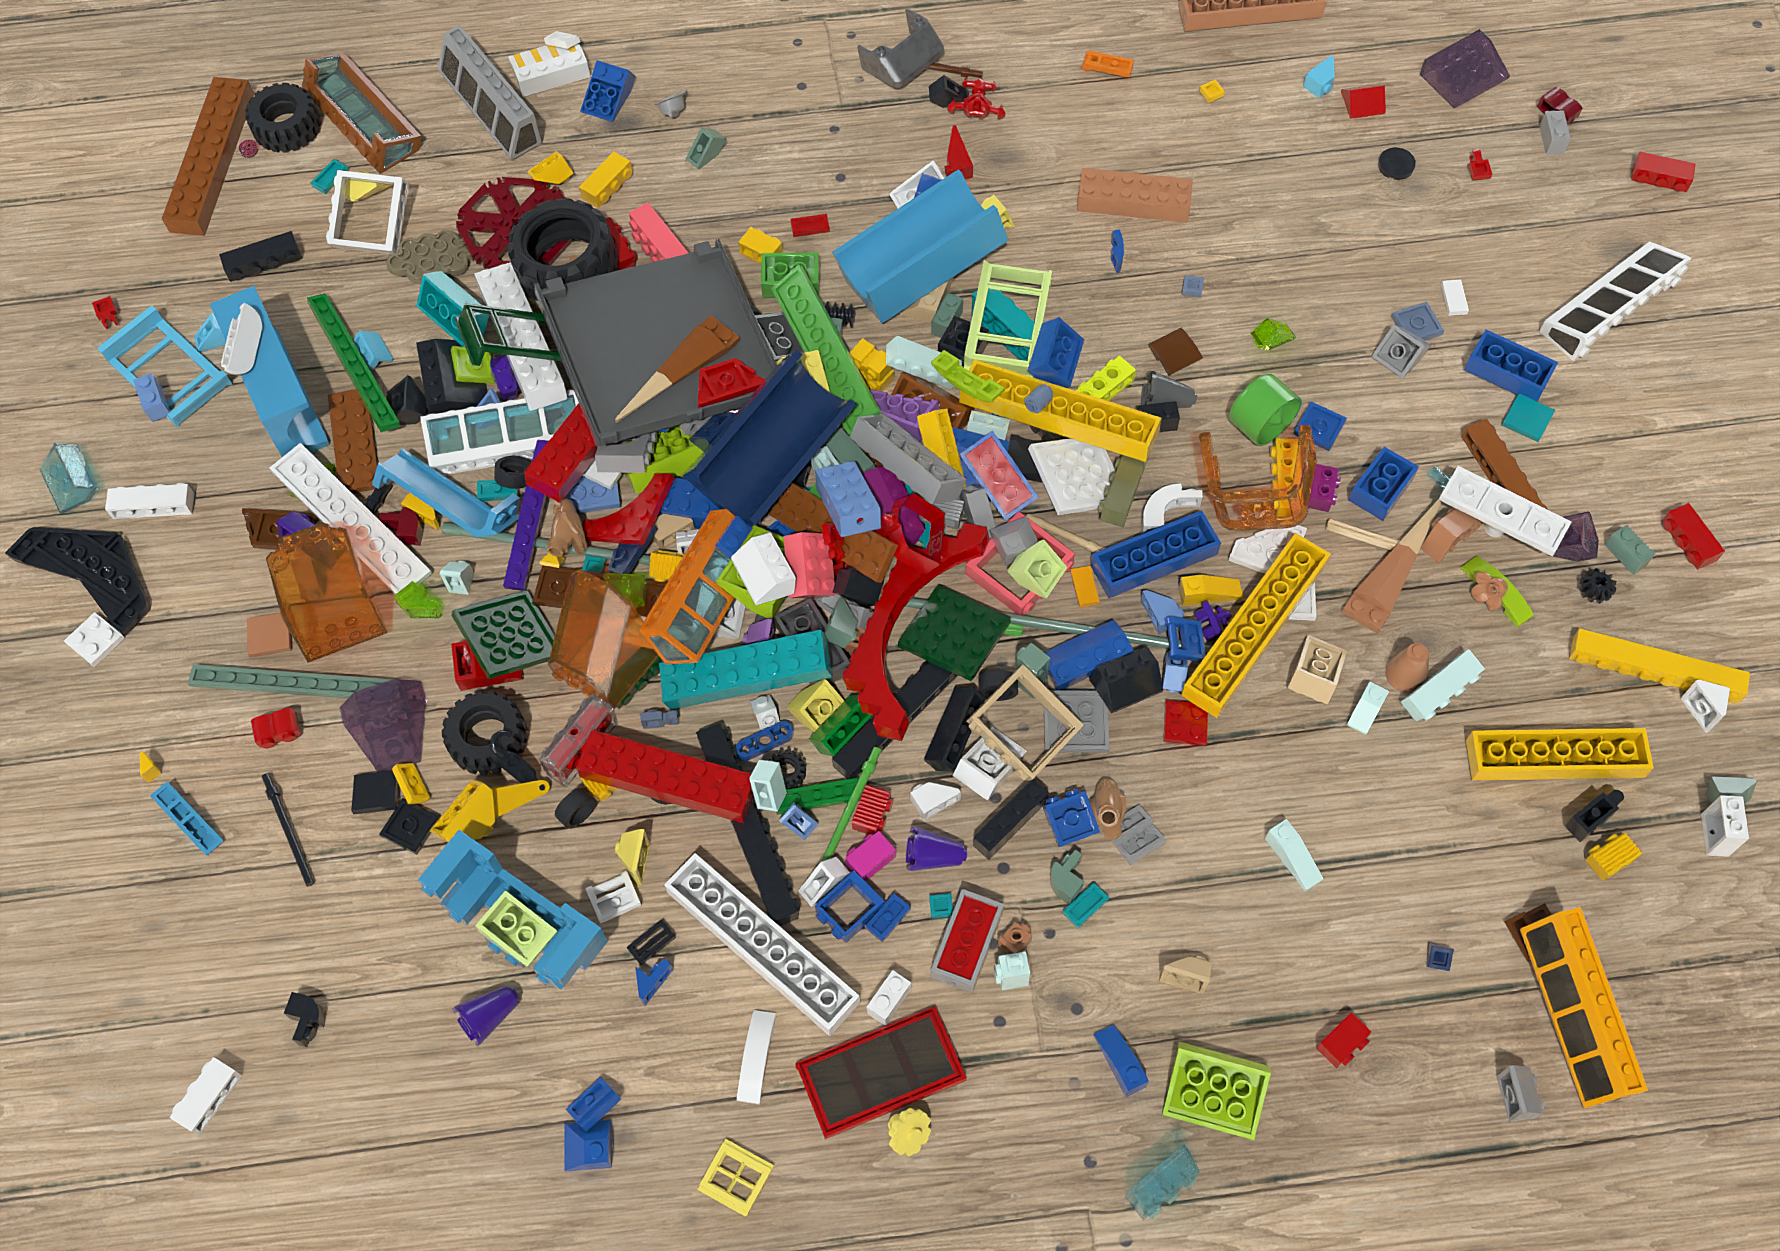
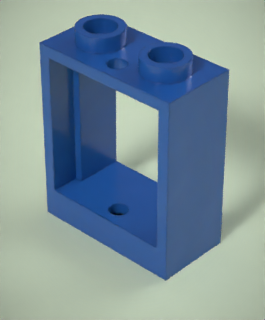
[815,871,884,943]

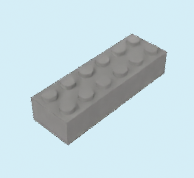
[850,413,967,505]

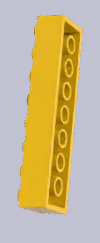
[1466,728,1654,780]

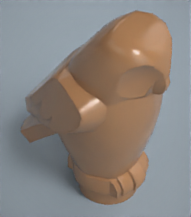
[547,498,588,557]
[1090,779,1126,840]

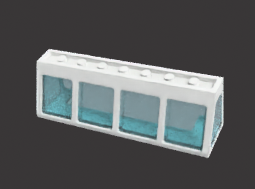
[421,390,579,475]

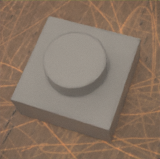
[848,603,869,629]

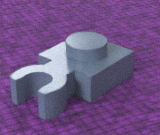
[640,710,679,729]

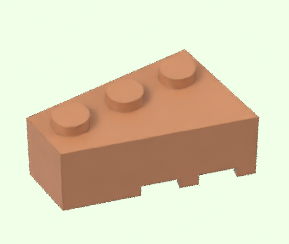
[1421,508,1483,564]

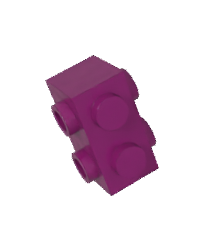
[1305,463,1341,512]

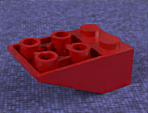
[451,641,523,691]

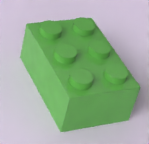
[761,252,819,298]

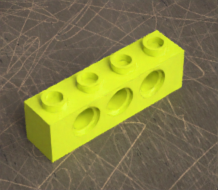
[1076,355,1136,401]

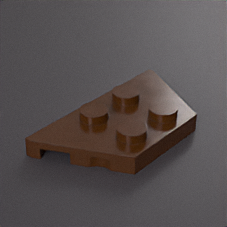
[242,508,319,551]

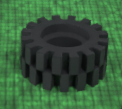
[768,750,806,790]

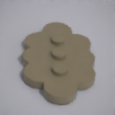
[386,230,479,284]

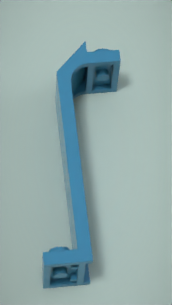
[372,448,520,537]

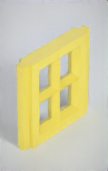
[697,1139,774,1218]

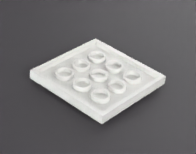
[1028,438,1116,515]

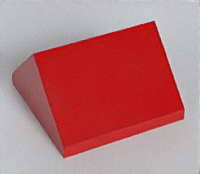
[1341,84,1386,119]

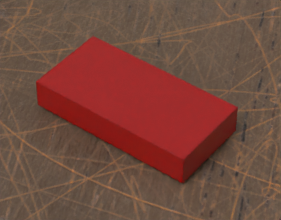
[790,214,830,237]

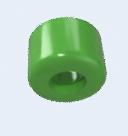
[1229,374,1302,446]

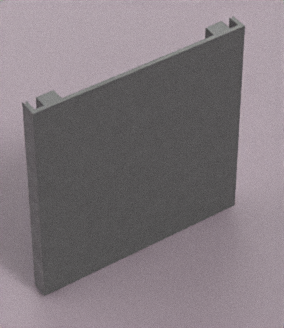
[534,239,777,447]

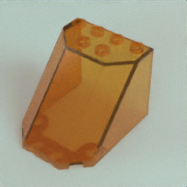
[266,522,387,663]
[548,569,662,709]

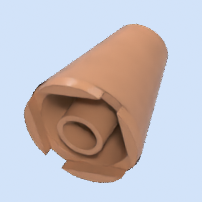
[1386,643,1429,693]

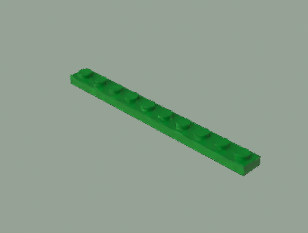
[307,293,399,432]

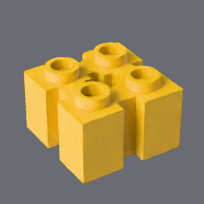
[850,338,894,391]

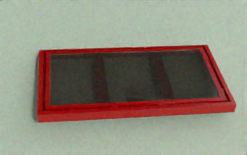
[795,1006,967,1140]

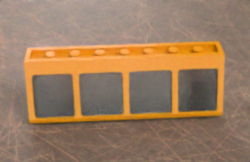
[1520,907,1648,1109]

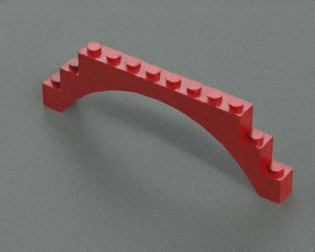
[843,523,990,741]

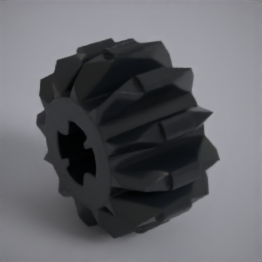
[1579,568,1617,604]

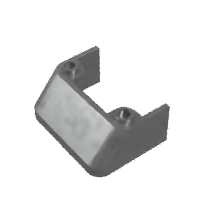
[857,8,945,88]

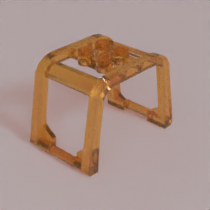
[1199,425,1318,531]

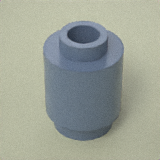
[1025,384,1053,413]

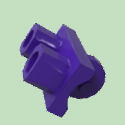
[1194,601,1232,641]

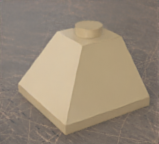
[1159,956,1212,994]

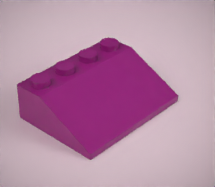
[861,467,925,545]

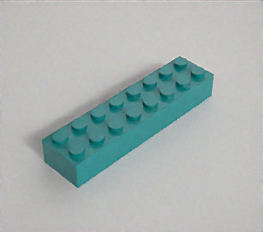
[659,630,832,710]

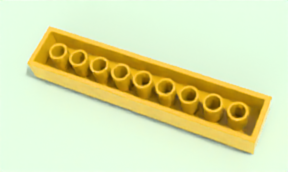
[959,359,1161,462]
[1181,533,1331,718]

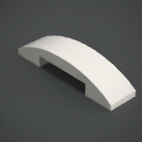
[737,1010,776,1105]

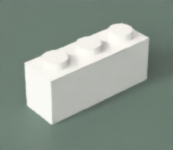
[169,1057,242,1136]

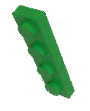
[776,778,861,815]

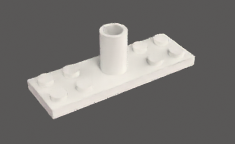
[1439,466,1571,556]

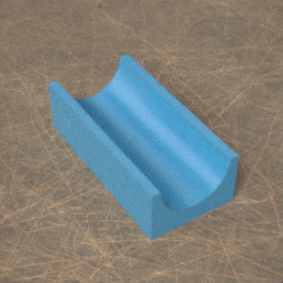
[832,170,1008,323]
[210,286,330,457]

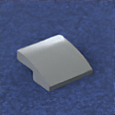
[1111,805,1166,865]

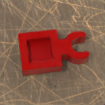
[92,296,119,329]
[821,523,845,561]

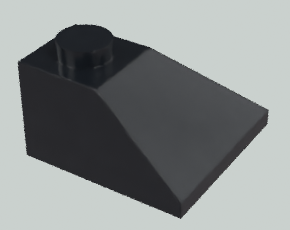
[386,375,428,425]

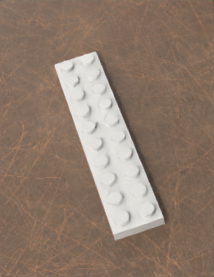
[269,443,432,600]

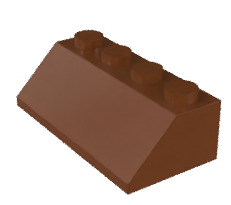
[891,372,975,429]

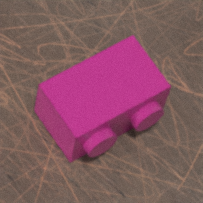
[845,831,896,882]

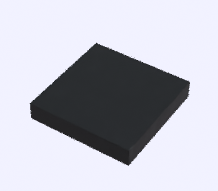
[351,771,398,815]
[379,798,440,855]

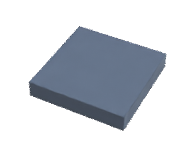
[1391,302,1444,341]

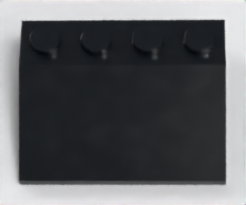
[416,338,487,414]

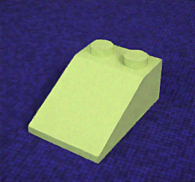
[475,891,558,967]

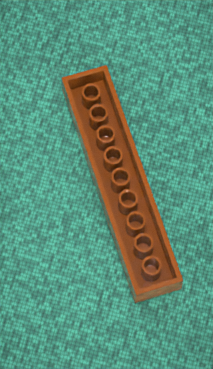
[162,77,255,236]

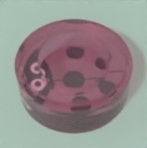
[238,140,258,158]

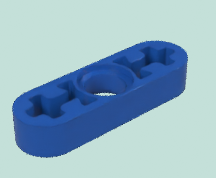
[736,721,794,761]

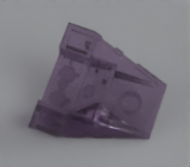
[339,679,427,772]

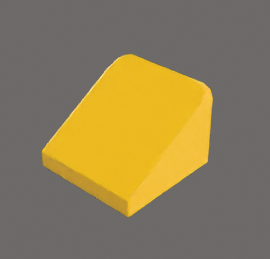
[139,751,161,783]

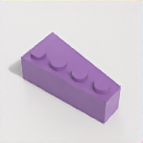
[869,389,940,442]

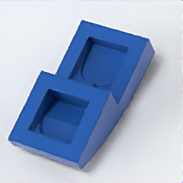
[1110,229,1124,273]

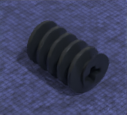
[824,301,856,328]

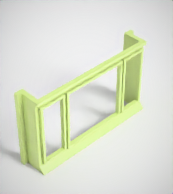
[964,260,1052,378]

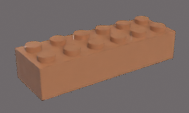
[1077,168,1193,223]

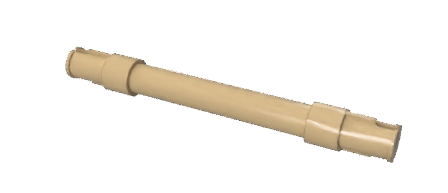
[1027,513,1106,553]

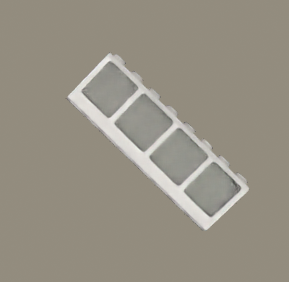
[1539,242,1691,361]

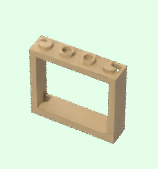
[967,665,1084,782]

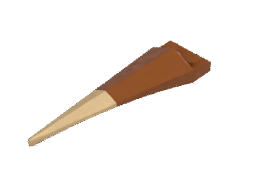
[615,315,740,423]

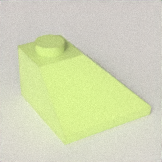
[1007,540,1068,598]

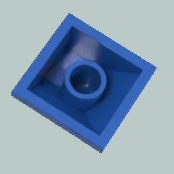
[564,1120,612,1172]

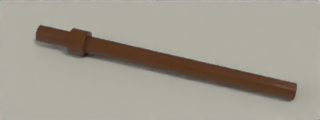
[926,63,983,78]

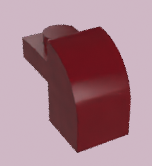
[379,507,423,546]

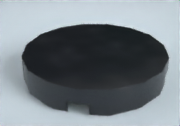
[1378,147,1416,180]

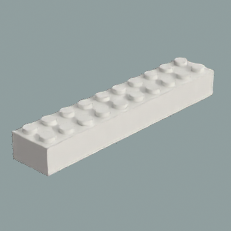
[474,262,568,411]
[664,853,860,1036]

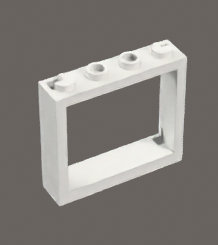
[326,170,408,255]

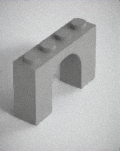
[595,430,660,473]

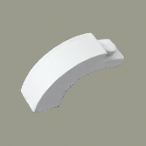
[1141,483,1203,534]

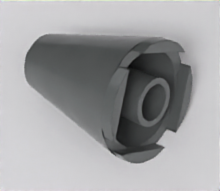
[1141,370,1197,408]

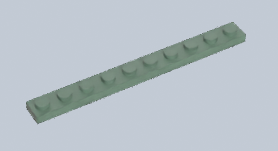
[188,665,399,702]

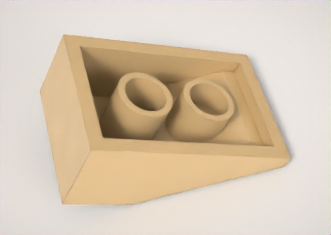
[1288,635,1347,704]

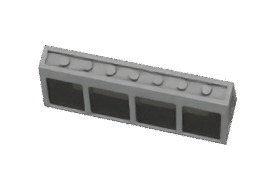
[438,25,542,160]

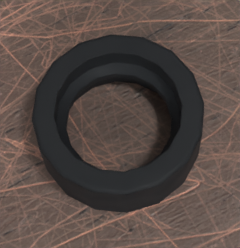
[494,456,531,489]
[978,670,1018,701]
[555,788,597,829]

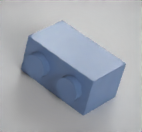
[133,373,170,422]

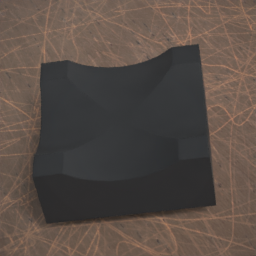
[1008,434,1049,483]

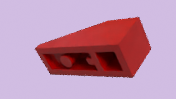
[944,125,973,180]

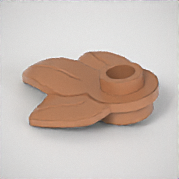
[1471,572,1508,611]

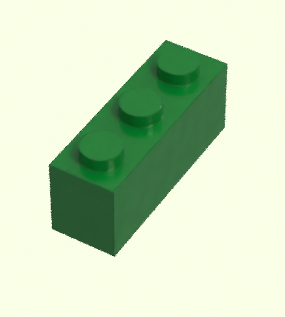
[809,695,873,756]

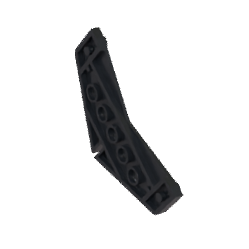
[5,527,149,636]

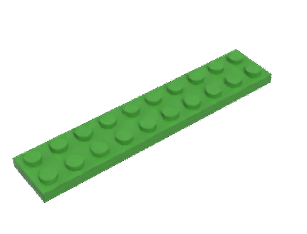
[771,265,882,436]

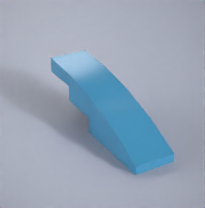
[150,782,224,856]

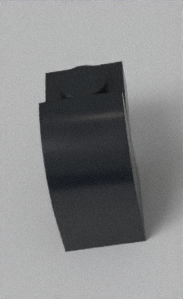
[283,992,325,1047]

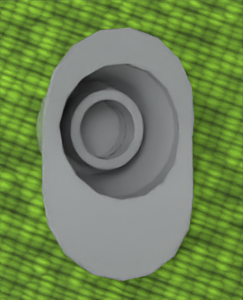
[655,90,687,118]

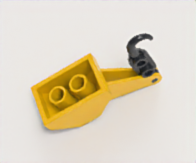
[430,730,550,842]

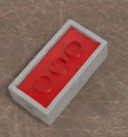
[931,889,1004,993]

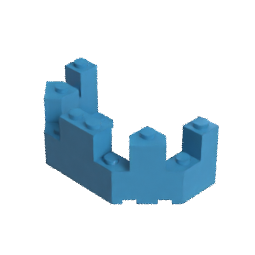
[418,830,608,990]

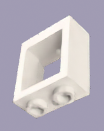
[1701,795,1749,857]

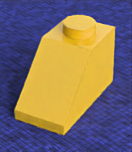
[527,151,574,184]
[401,492,440,530]

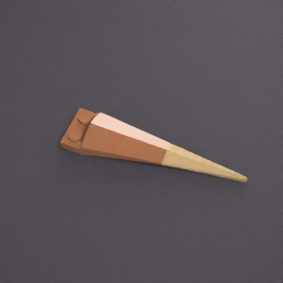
[1342,499,1442,634]

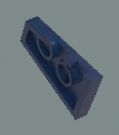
[608,525,658,579]

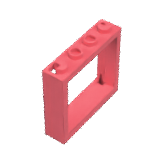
[965,512,1075,615]

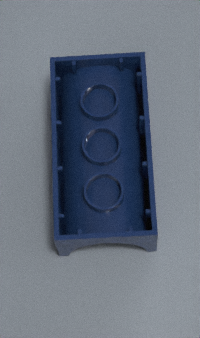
[683,349,856,526]

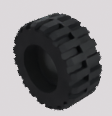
[245,82,321,153]
[441,690,528,775]

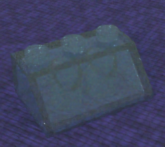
[40,443,98,514]
[1125,1145,1200,1221]

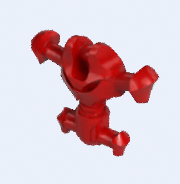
[947,78,1006,119]

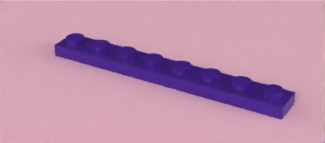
[503,440,548,591]

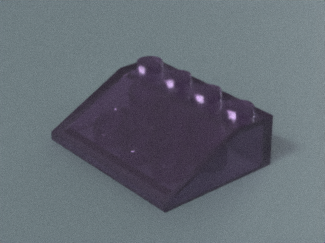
[1419,29,1510,109]

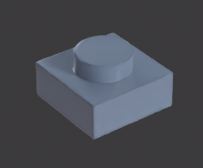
[1182,275,1204,298]

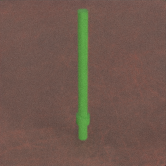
[821,747,882,862]

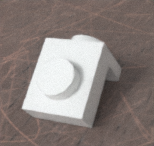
[750,695,780,731]

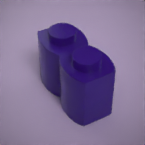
[490,355,518,402]

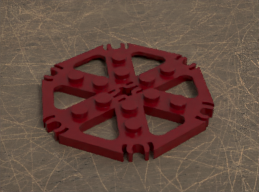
[456,177,574,271]

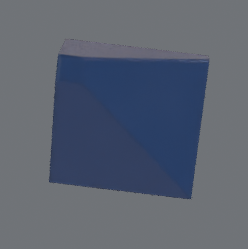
[1427,942,1454,971]

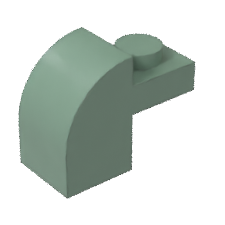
[1050,850,1084,905]

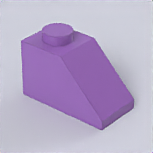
[743,619,775,645]

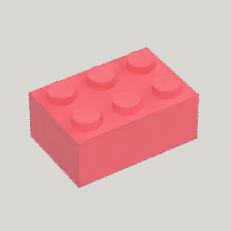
[783,532,836,599]

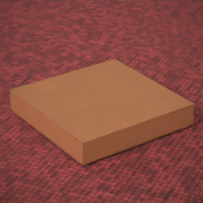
[247,611,291,658]

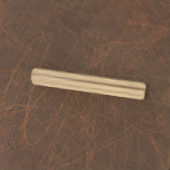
[1326,519,1400,551]

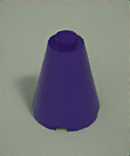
[906,827,967,871]
[453,986,519,1046]

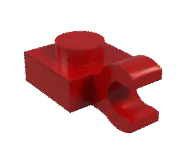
[1468,149,1493,180]

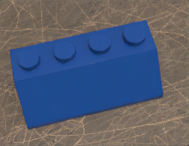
[1044,620,1134,690]

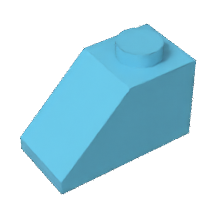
[1303,56,1335,98]
[194,313,226,352]

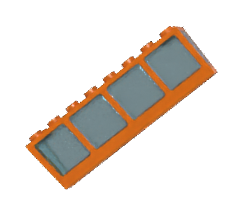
[639,509,735,664]

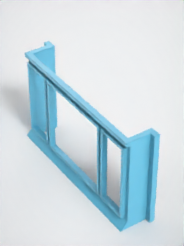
[97,305,233,428]

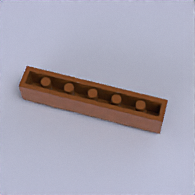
[1461,419,1548,510]

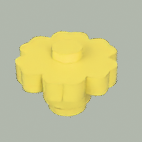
[888,1108,931,1156]

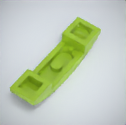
[931,350,1005,402]
[1461,556,1534,628]

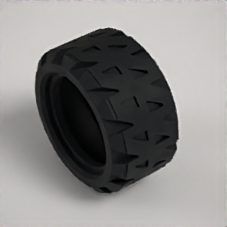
[507,198,618,301]

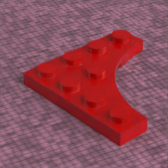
[582,473,675,545]

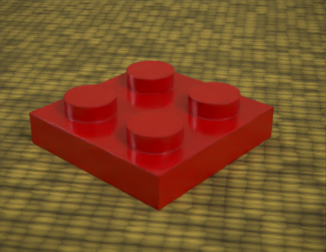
[1163,700,1208,746]

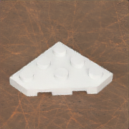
[1228,522,1307,574]

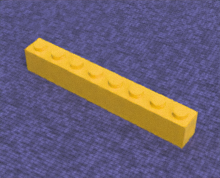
[1569,628,1750,703]

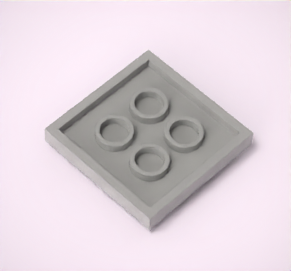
[1044,690,1109,752]

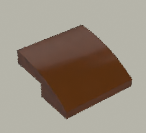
[1148,327,1203,376]
[1504,903,1562,962]

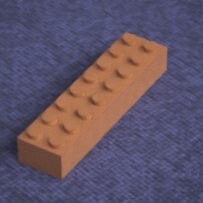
[1178,0,1326,31]

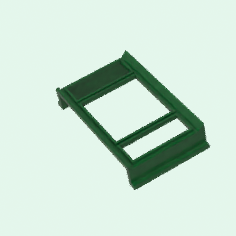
[455,303,562,366]

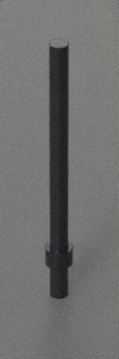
[261,773,315,887]

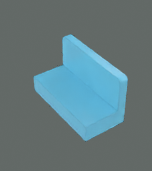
[353,330,393,372]

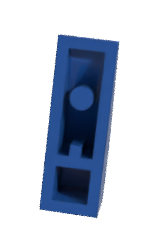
[1093,1025,1149,1097]

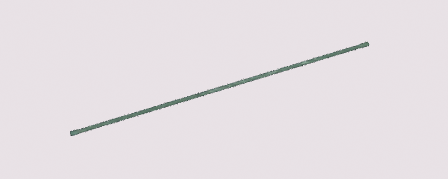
[442,522,1213,655]

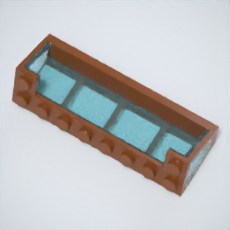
[302,52,421,174]

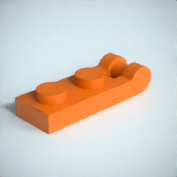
[1081,51,1134,78]

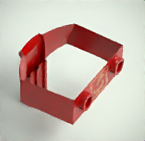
[874,493,945,575]

